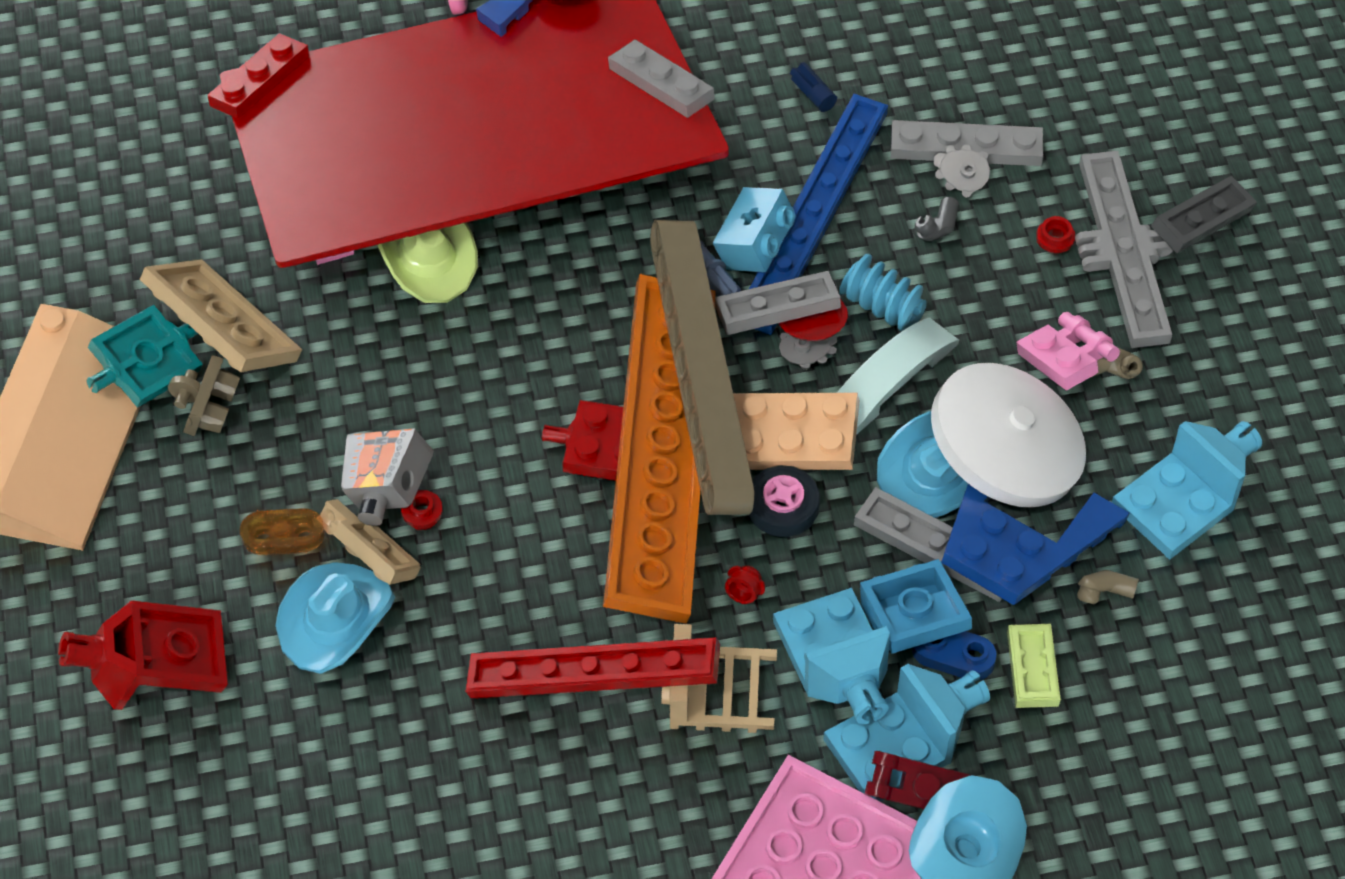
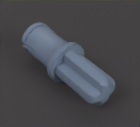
[700,241,741,297]

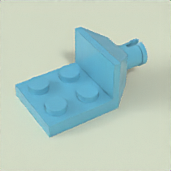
[1112,421,1262,560]
[773,588,890,724]
[823,664,990,802]

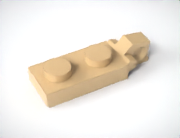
[317,499,421,585]

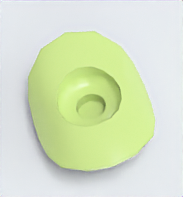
[378,223,478,303]

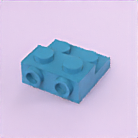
[860,559,972,654]

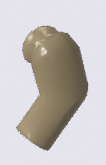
[1088,348,1143,379]
[1077,570,1139,604]

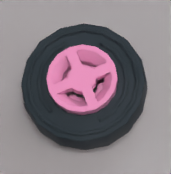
[749,465,820,537]

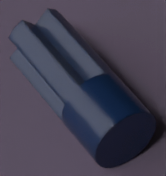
[790,62,837,112]

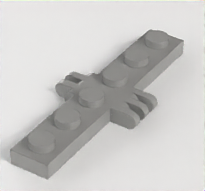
[1075,151,1173,348]

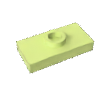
[1007,624,1061,708]

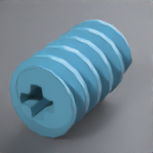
[839,254,927,332]

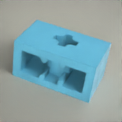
[712,187,796,272]

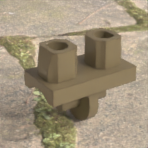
[168,355,240,436]

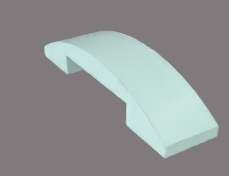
[837,317,959,435]

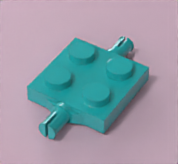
[87,305,203,408]

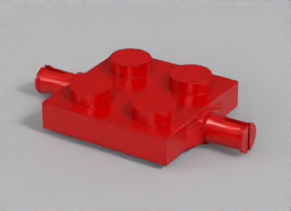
[542,400,623,481]

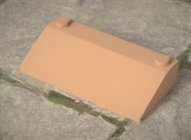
[0,304,141,551]

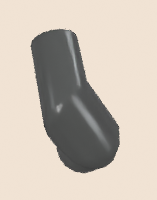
[915,197,959,242]

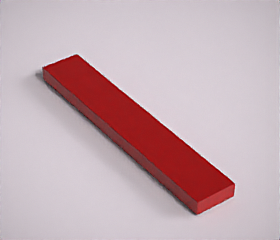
[465,637,721,698]

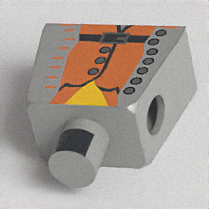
[341,429,434,526]

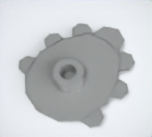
[933,144,990,198]
[779,333,837,370]

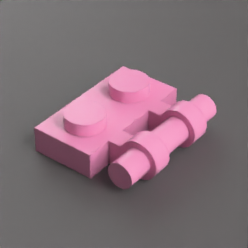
[1016,312,1120,391]

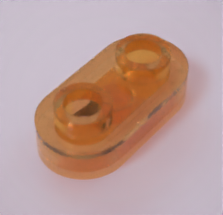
[239,508,325,555]

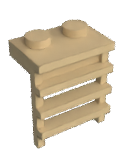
[662,624,777,733]

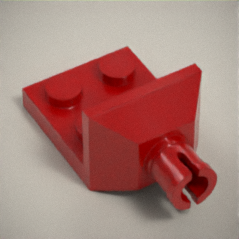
[58,600,228,710]

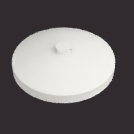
[931,363,1086,507]

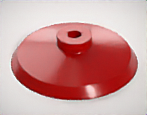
[779,299,848,342]

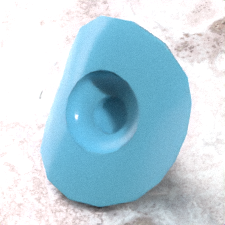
[877,411,968,518]
[275,562,395,674]
[909,775,1027,879]

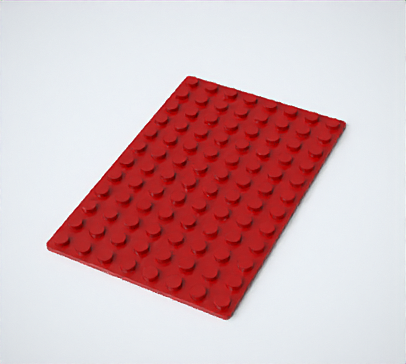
[220,0,729,268]

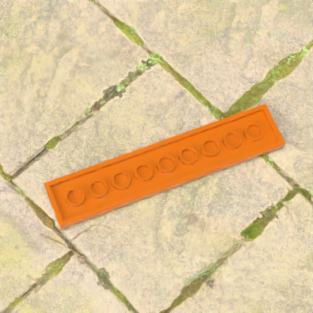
[603,274,716,624]

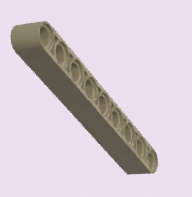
[650,220,754,515]

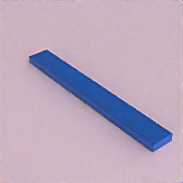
[749,94,888,335]

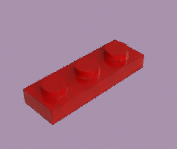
[207,33,310,119]

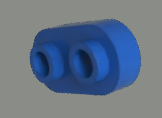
[911,631,996,681]

